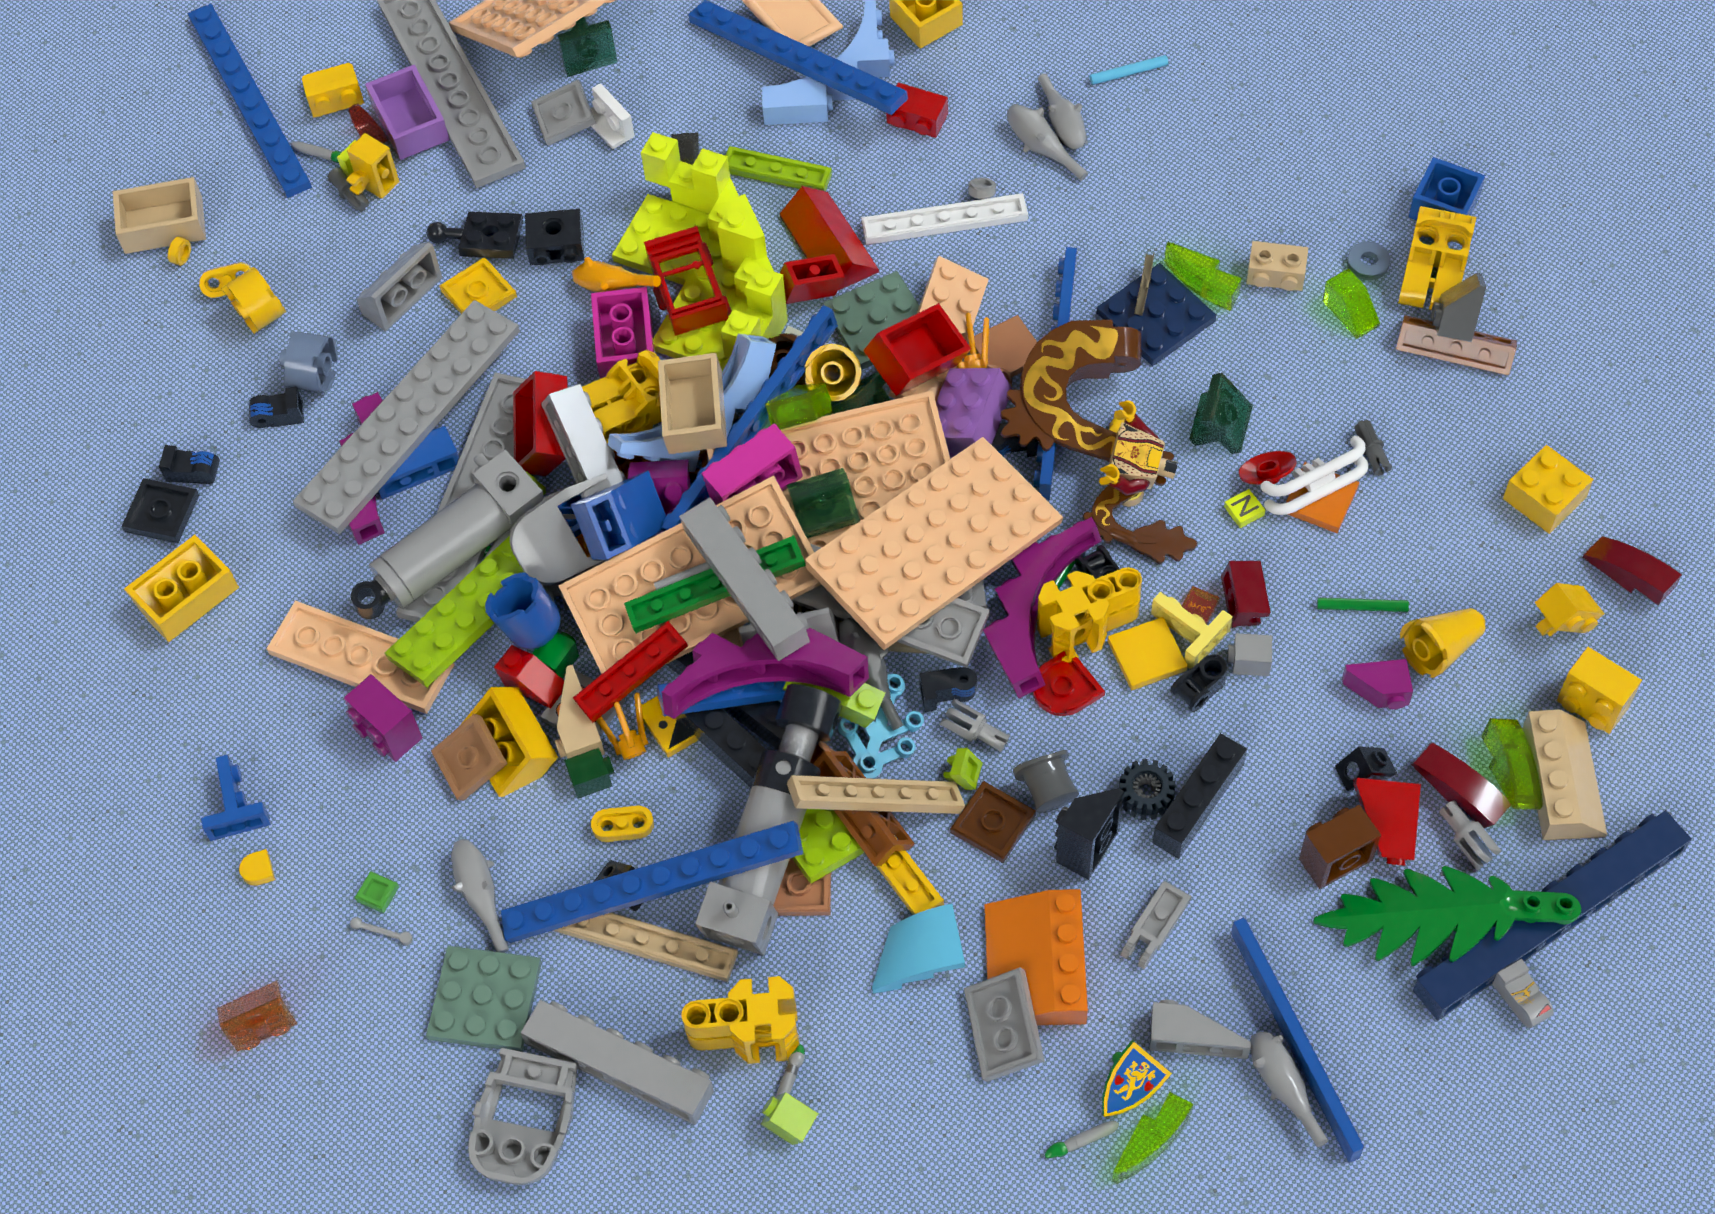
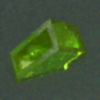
[1322,268,1380,339]
[765,383,832,430]

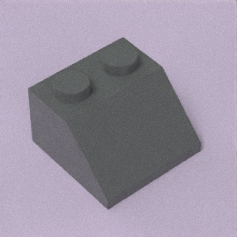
[1430,273,1486,342]

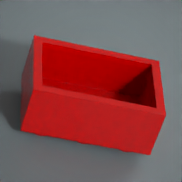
[863,303,972,397]
[513,371,569,476]

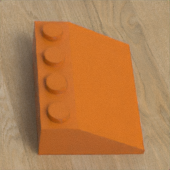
[984,889,1088,1026]

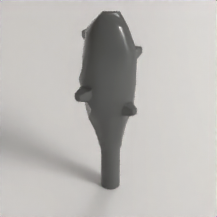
[839,618,904,731]

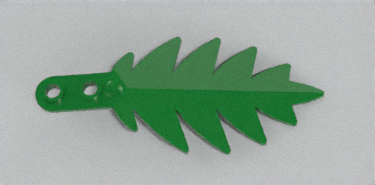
[1313,866,1581,966]

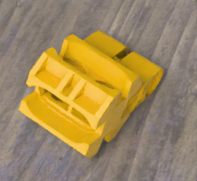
[1398,206,1476,310]
[582,350,662,444]
[1037,567,1142,662]
[681,976,799,1064]

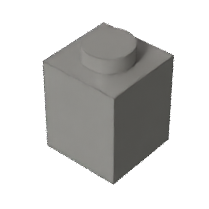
[1227,633,1272,676]

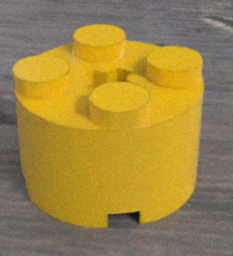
[221,267,286,334]

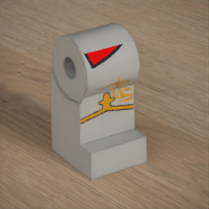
[1492,959,1554,1028]

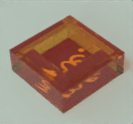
[1182,586,1220,625]

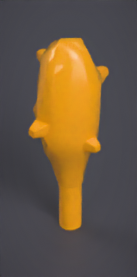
[571,257,661,293]

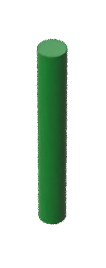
[1317,597,1409,612]

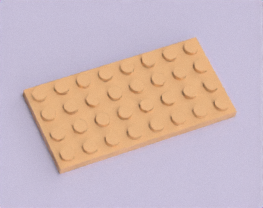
[805,437,1063,650]
[559,476,822,674]

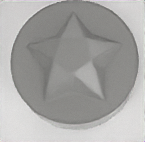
[968,178,996,199]

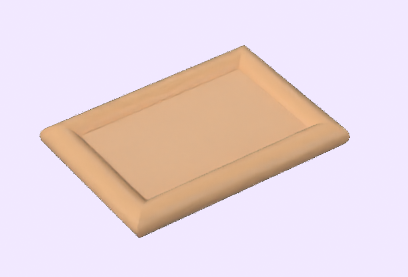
[742,0,843,47]

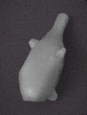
[1038,74,1088,149]
[1007,104,1088,181]
[451,839,509,953]
[1250,1031,1328,1147]

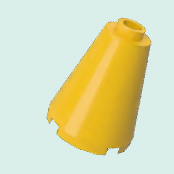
[805,344,862,402]
[1400,608,1486,678]

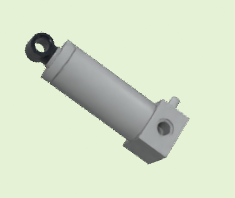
[351,449,544,619]

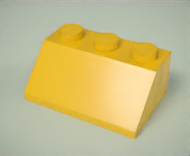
[124,534,239,642]
[461,687,559,797]

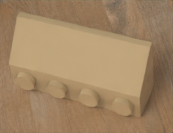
[1522,710,1607,840]

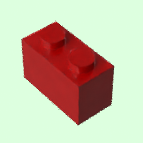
[886,82,948,138]
[780,254,845,304]

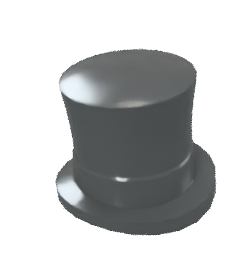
[1013,750,1079,813]

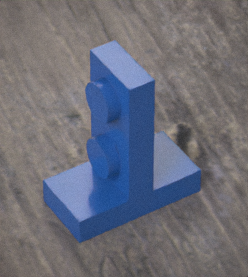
[201,754,271,841]

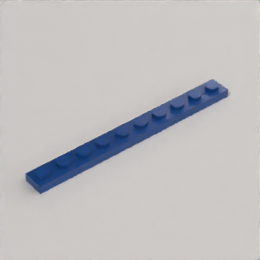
[688,0,908,115]
[187,3,312,198]
[1034,247,1077,500]
[662,305,838,532]
[501,821,804,943]

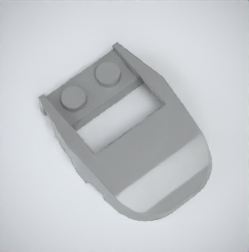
[510,473,612,586]
[468,1048,577,1185]

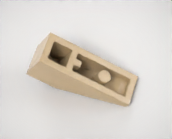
[555,664,605,759]

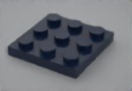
[1096,263,1217,367]

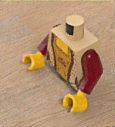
[1099,400,1178,495]

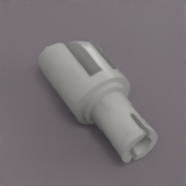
[940,698,1010,752]
[1439,800,1502,871]

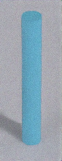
[1089,55,1168,85]

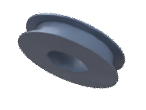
[1347,241,1390,280]

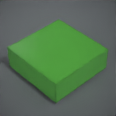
[355,871,399,914]

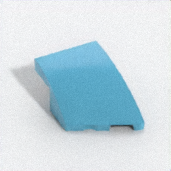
[872,904,965,994]

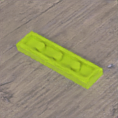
[725,146,832,191]

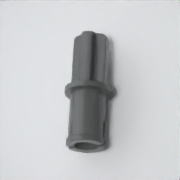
[327,167,369,212]
[1354,420,1392,476]

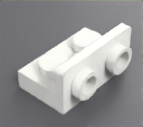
[591,83,635,149]

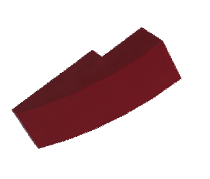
[1583,536,1682,606]
[1411,742,1513,828]

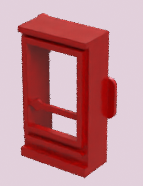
[644,226,732,336]

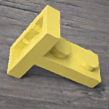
[1151,592,1233,669]

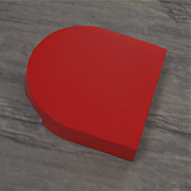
[1032,651,1105,716]

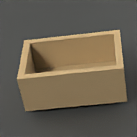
[113,177,206,254]
[658,353,727,454]

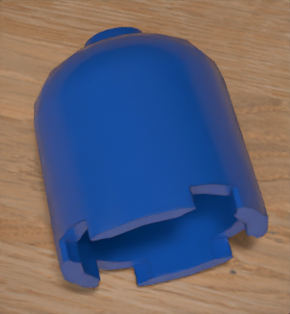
[485,572,561,650]

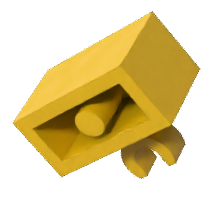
[346,133,400,199]
[1534,583,1605,636]

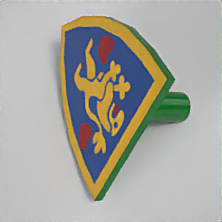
[1102,1040,1172,1117]

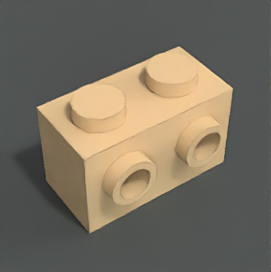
[1246,241,1308,291]

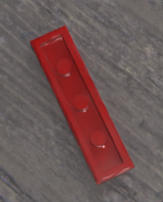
[573,621,689,723]

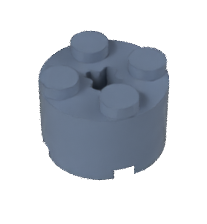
[279,331,338,392]

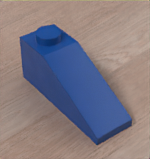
[378,426,459,499]

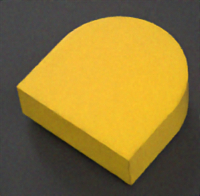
[239,849,276,886]

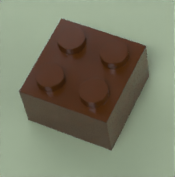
[1299,805,1381,889]

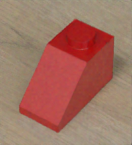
[493,645,564,709]

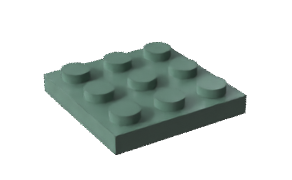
[823,271,919,370]
[426,946,542,1052]

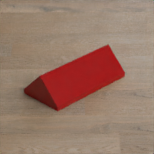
[779,186,879,291]

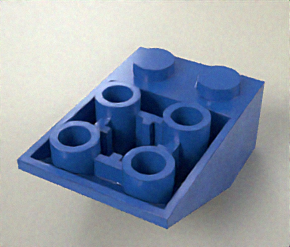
[571,470,666,560]

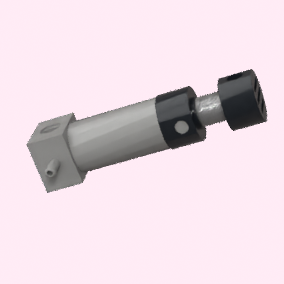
[695,684,842,956]

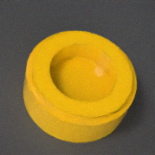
[168,237,191,266]

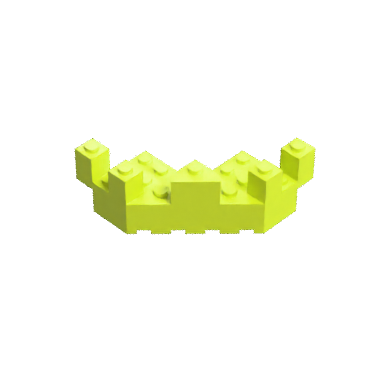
[612,132,788,372]

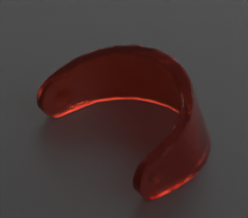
[348,104,389,144]

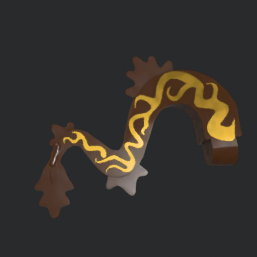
[1000,320,1197,564]

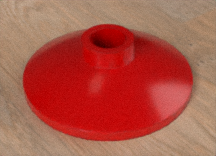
[1239,451,1297,484]

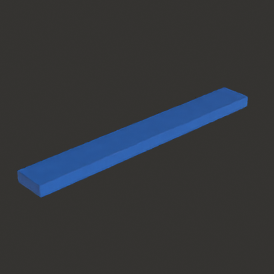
[1231,917,1364,1163]

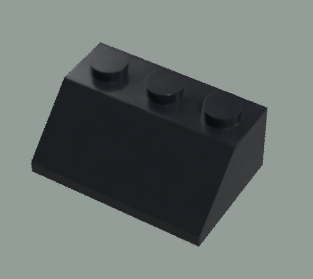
[1054,788,1124,880]

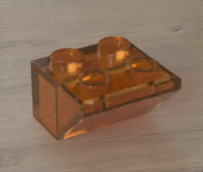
[217,981,297,1052]

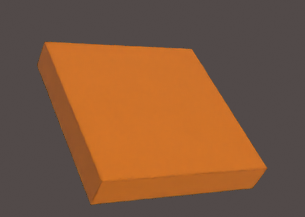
[1286,462,1360,534]

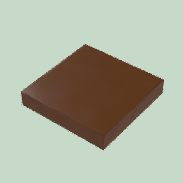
[950,781,1036,863]

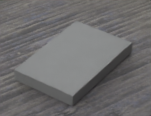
[964,967,1045,1082]

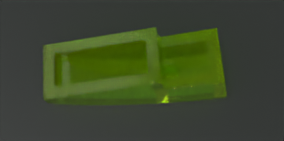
[1164,241,1242,311]
[1481,718,1543,810]
[1112,1092,1194,1184]

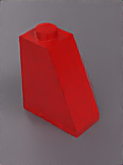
[1353,778,1421,866]

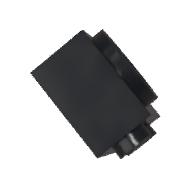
[525,209,585,265]

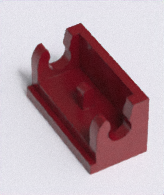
[1221,561,1271,628]

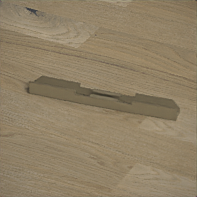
[1134,252,1155,316]

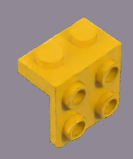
[302,63,365,118]

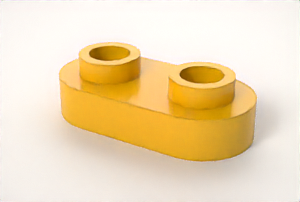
[199,262,252,298]
[591,805,654,842]

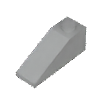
[1149,1000,1251,1059]

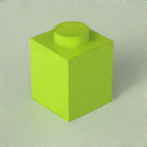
[760,1092,819,1145]

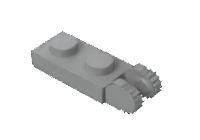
[1120,881,1192,969]

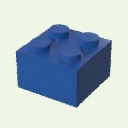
[1408,157,1486,220]

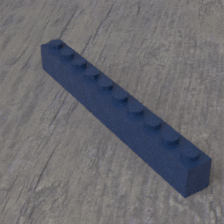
[1413,810,1692,1021]

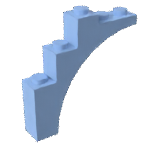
[762,0,895,125]
[607,333,776,472]

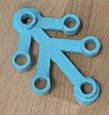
[838,674,924,779]

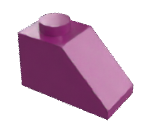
[1342,659,1413,710]

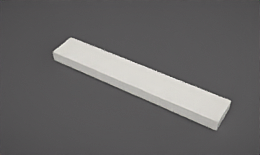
[861,193,1028,245]

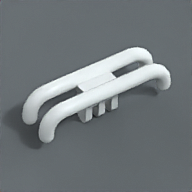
[1261,436,1368,515]

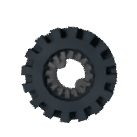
[1119,759,1176,820]

